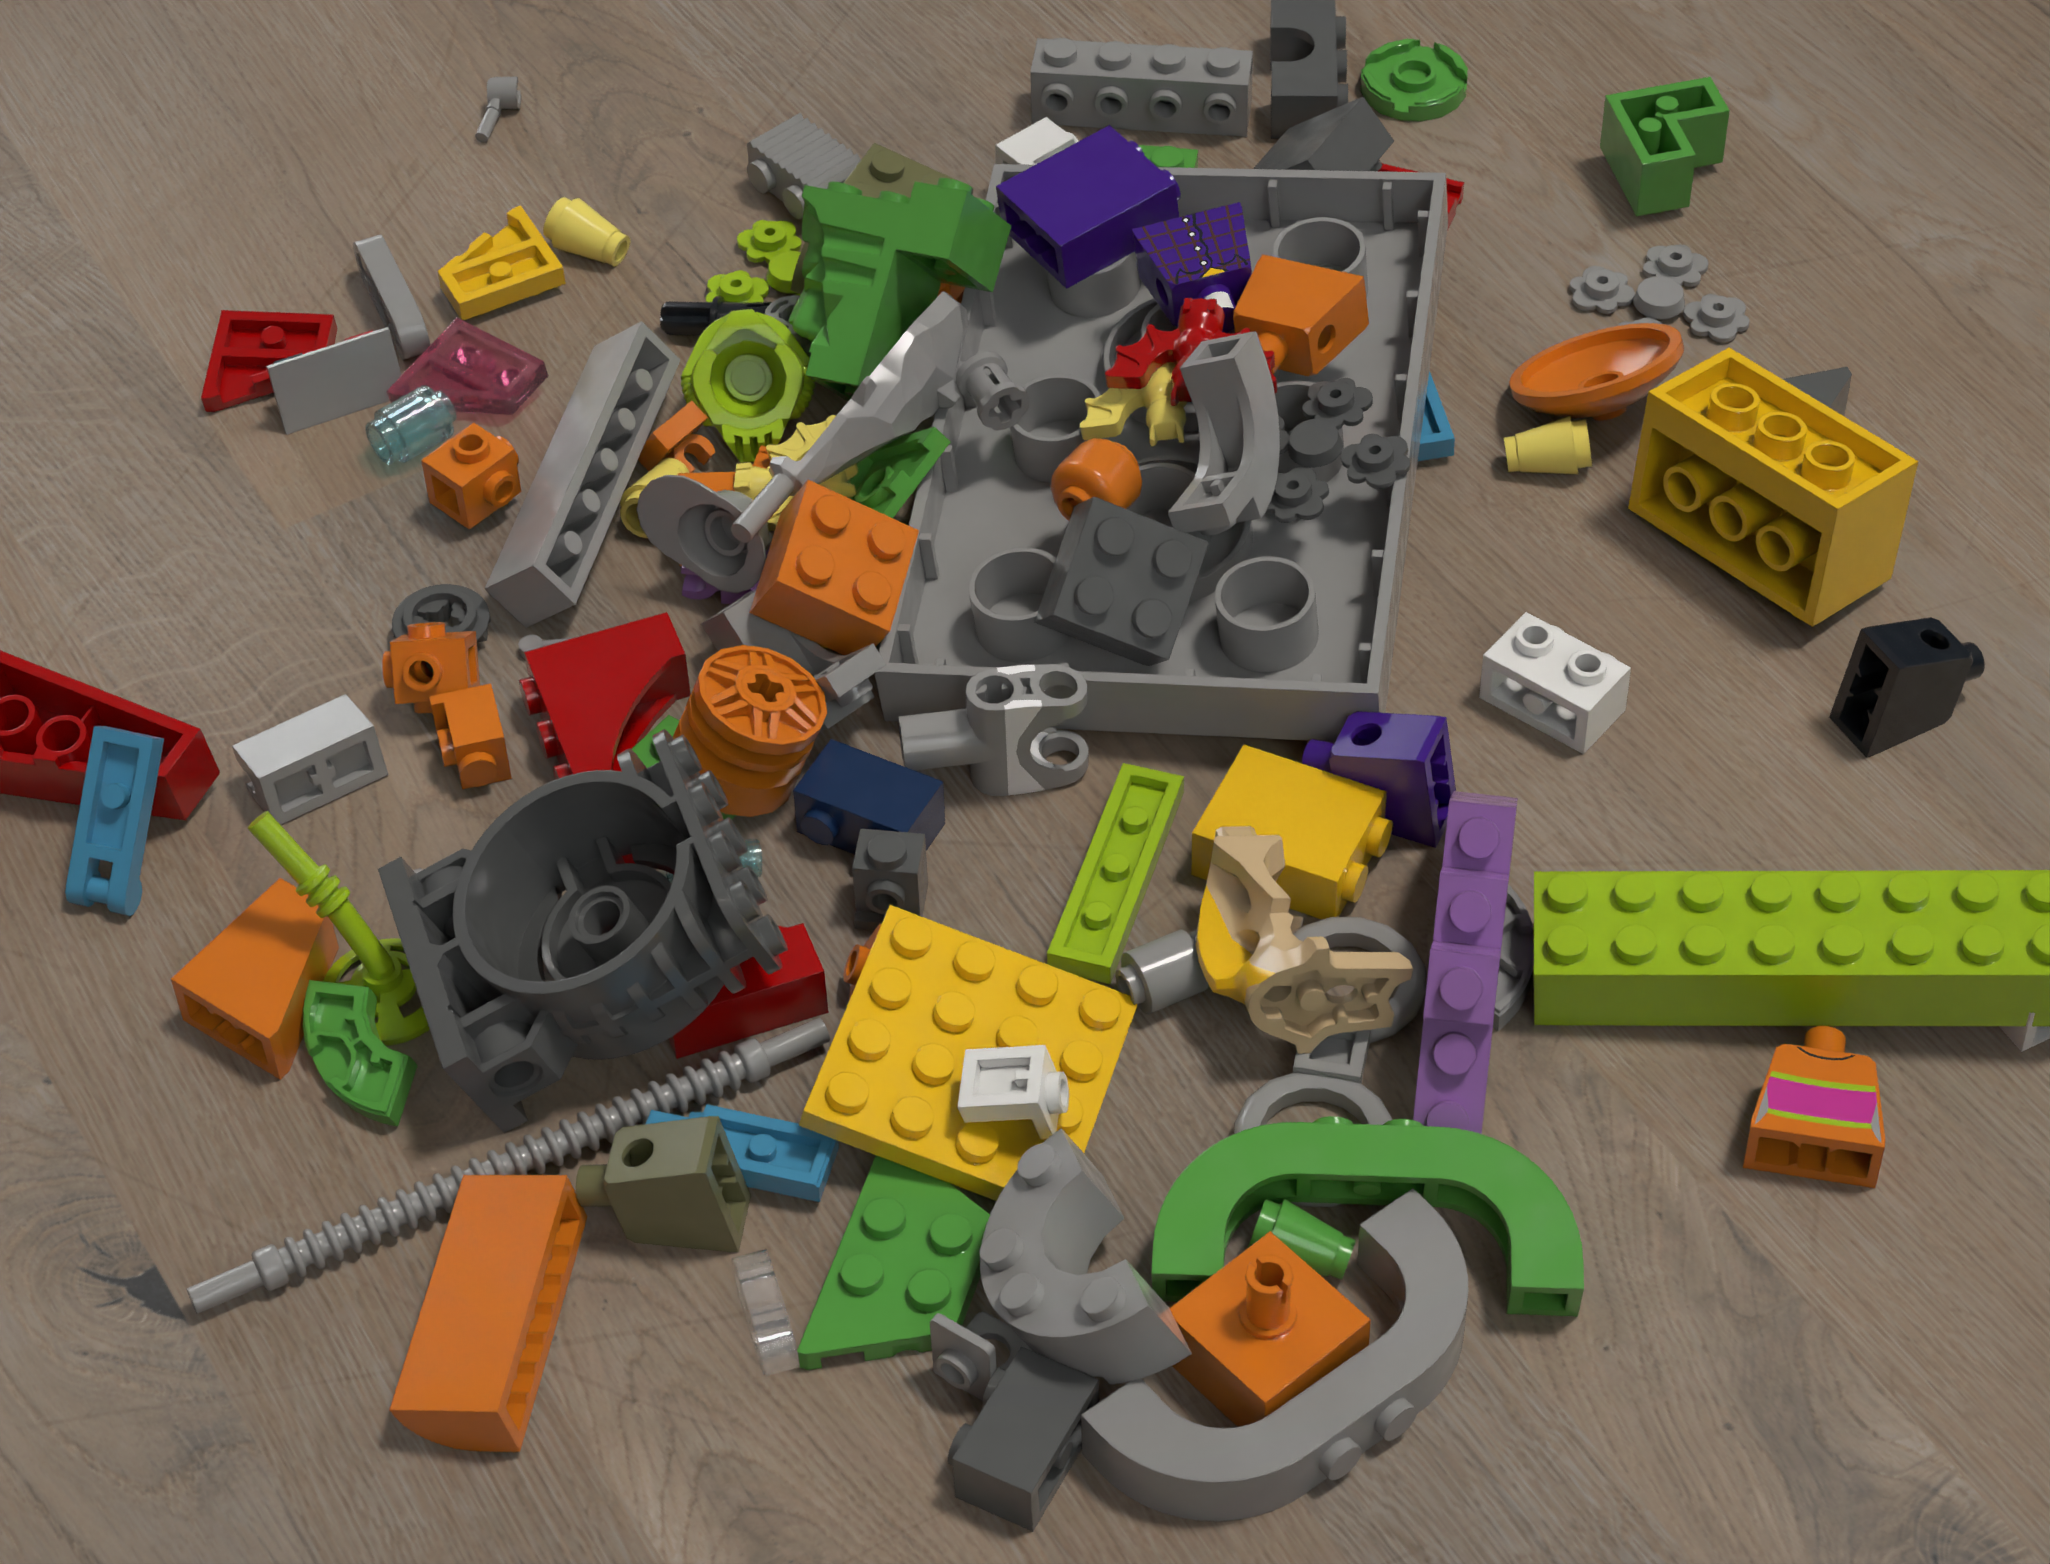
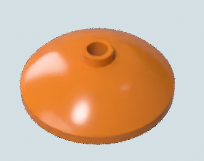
[1509,323,1684,421]

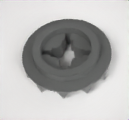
[392,584,491,643]

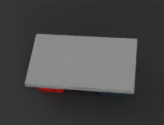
[266,327,407,435]

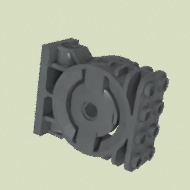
[378,729,788,1133]

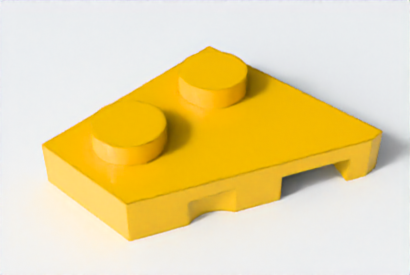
[437,205,566,321]

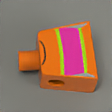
[1743,1026,1885,1188]

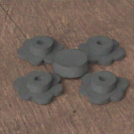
[1266,378,1411,523]

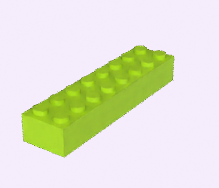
[1534,870,2050,1026]

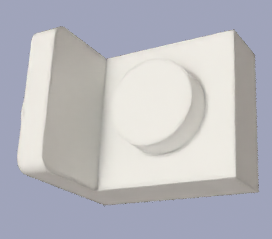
[958,1045,1069,1139]

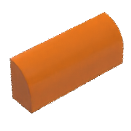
[390,1175,588,1452]

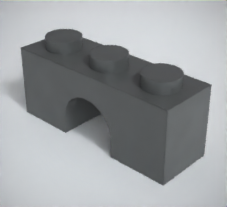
[1270,0,1348,139]

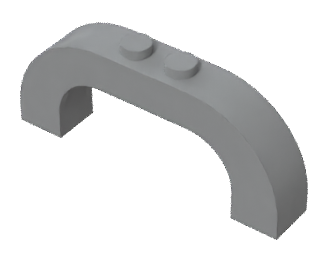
[1081,1188,1468,1521]

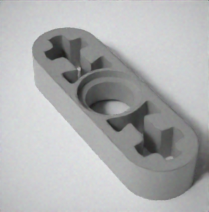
[353,234,431,360]

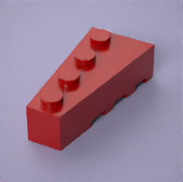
[0,650,220,821]

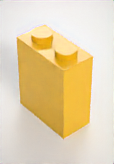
[1191,744,1393,920]

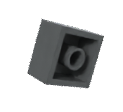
[1034,497,1209,666]

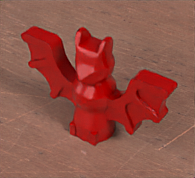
[1105,298,1277,406]

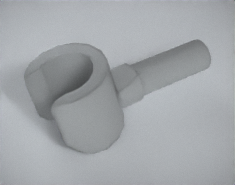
[475,77,521,142]

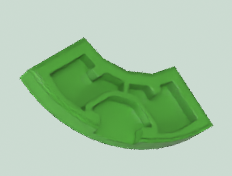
[303,980,418,1126]

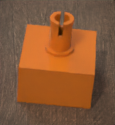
[1170,1231,1371,1427]

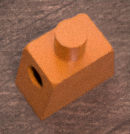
[1233,254,1369,376]

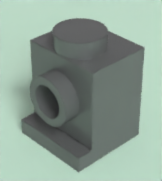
[852,829,928,930]

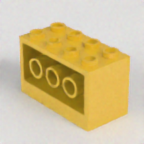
[1628,347,1919,627]

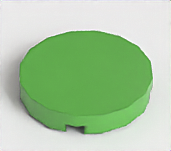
[1360,39,1468,121]

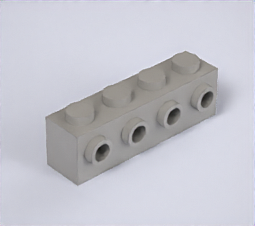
[1030,38,1253,137]

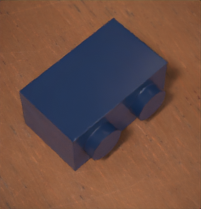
[793,739,946,855]

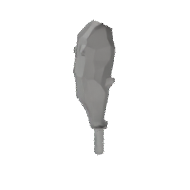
[730,291,969,543]

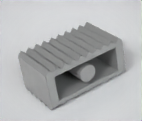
[747,113,861,219]

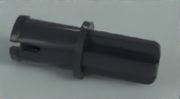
[660,296,772,335]

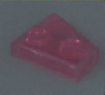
[387,318,549,415]

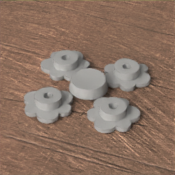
[1569,244,1750,343]

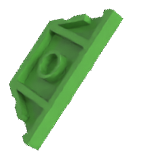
[797,1155,990,1370]

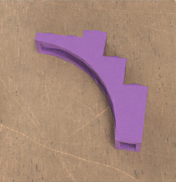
[1413,791,1518,1134]

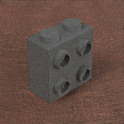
[1253,97,1394,171]

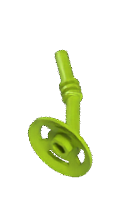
[248,811,430,1046]

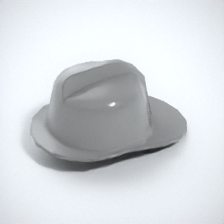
[637,475,773,593]

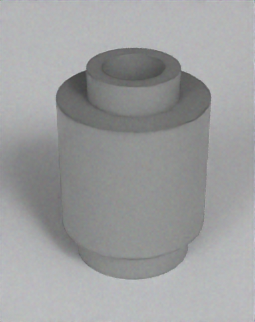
[1115,929,1208,1014]

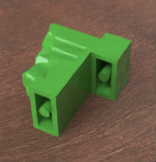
[788,178,1011,402]

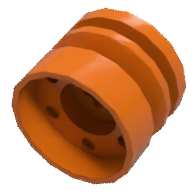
[673,645,827,817]

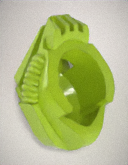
[680,309,815,463]

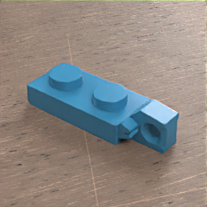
[646,1104,839,1202]

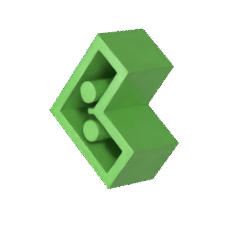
[1600,77,1730,216]

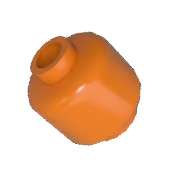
[1050,438,1143,520]

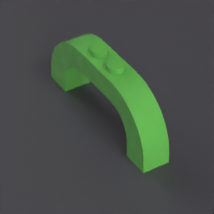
[1152,1116,1584,1317]

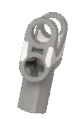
[898,664,1089,796]

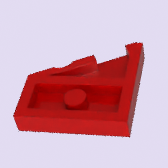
[201,310,338,412]

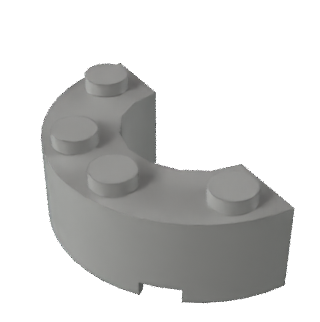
[980,1128,1192,1384]

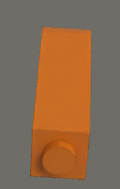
[171,878,339,1080]

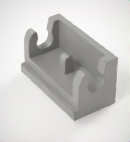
[232,694,389,825]

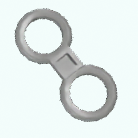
[1234,917,1427,1207]

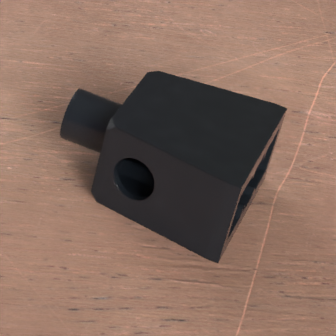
[1829,617,1985,758]

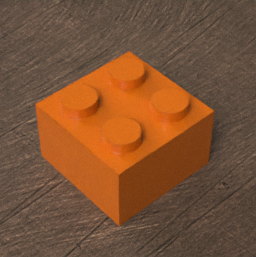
[749,480,919,655]

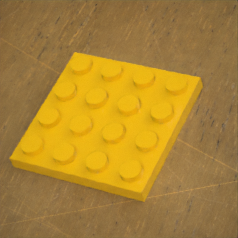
[799,905,1138,1201]

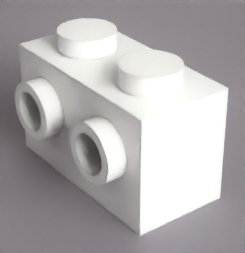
[1479,612,1631,754]

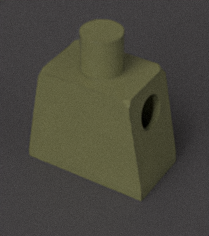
[576,1116,751,1252]

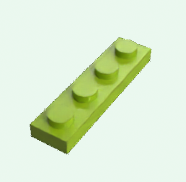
[1047,763,1184,984]

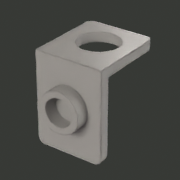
[930,1312,1033,1401]

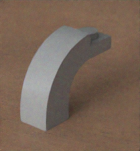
[1168,331,1280,536]
[701,588,887,731]

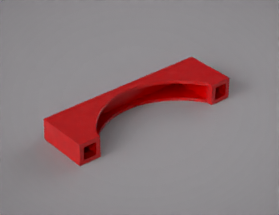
[519,612,829,1059]

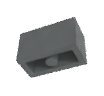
[948,1346,1099,1532]

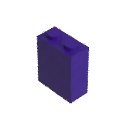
[996,125,1181,289]

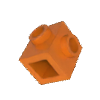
[421,423,522,530]
[382,622,480,713]

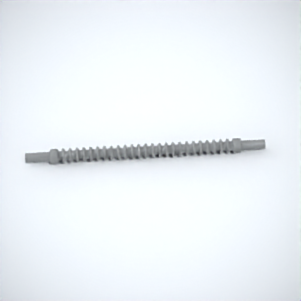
[186,1018,830,1314]

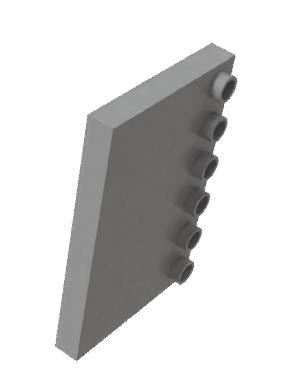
[875,164,1448,743]

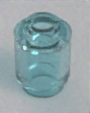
[365,385,456,464]

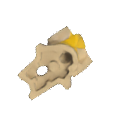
[1195,826,1413,1054]

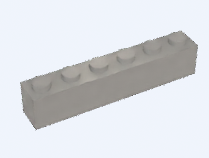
[485,321,680,628]

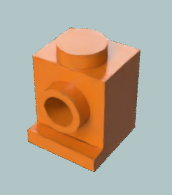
[429,683,512,790]

